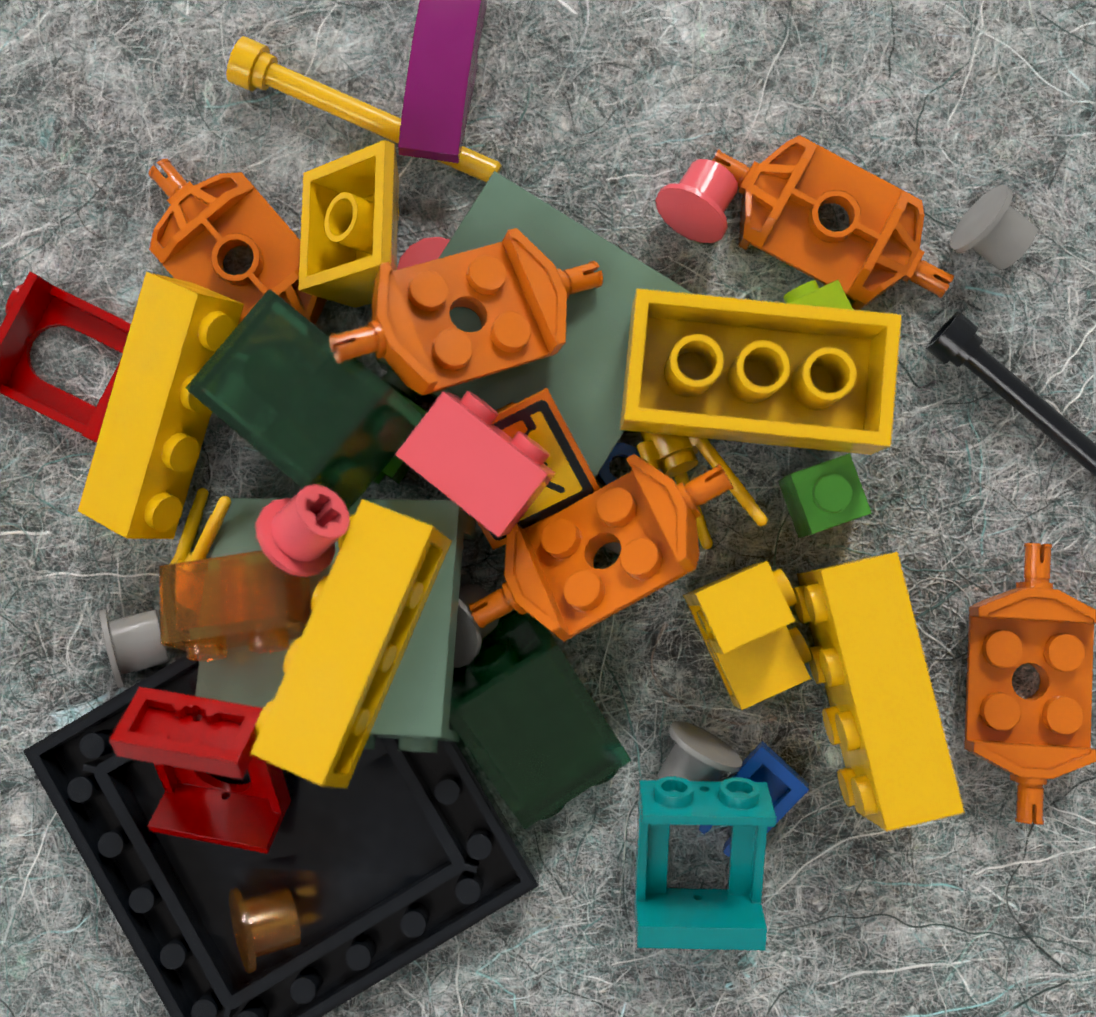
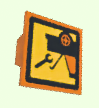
[475,388,600,550]

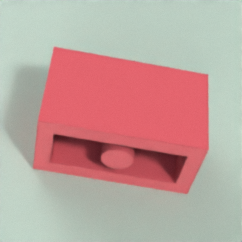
[395,391,556,537]

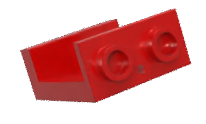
[0,272,131,443]
[109,687,291,854]

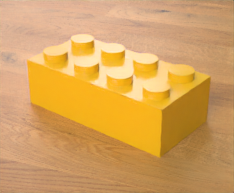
[620,288,902,455]
[793,552,965,832]

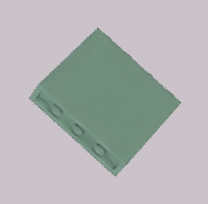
[375,171,693,477]
[195,498,476,753]

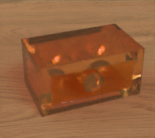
[159,550,311,661]

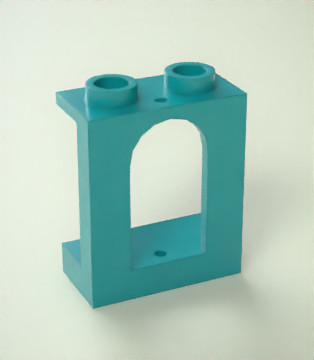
[634,776,776,950]

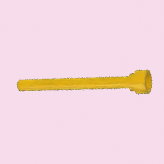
[226,36,501,183]

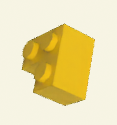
[683,561,812,710]

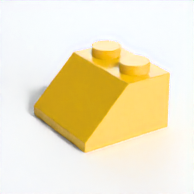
[298,140,399,308]

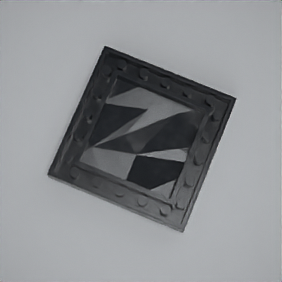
[23,646,539,1017]

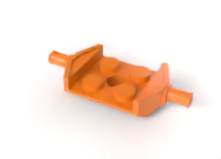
[712,135,954,310]
[148,159,336,374]
[329,228,603,395]
[469,454,734,642]
[964,543,1096,825]

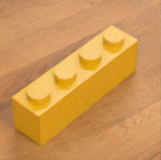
[78,272,244,539]
[251,499,452,788]

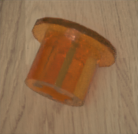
[229,887,301,974]

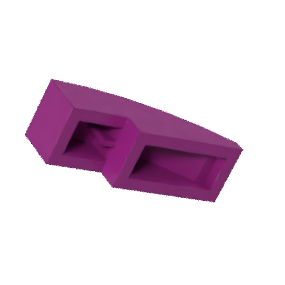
[398,0,487,163]

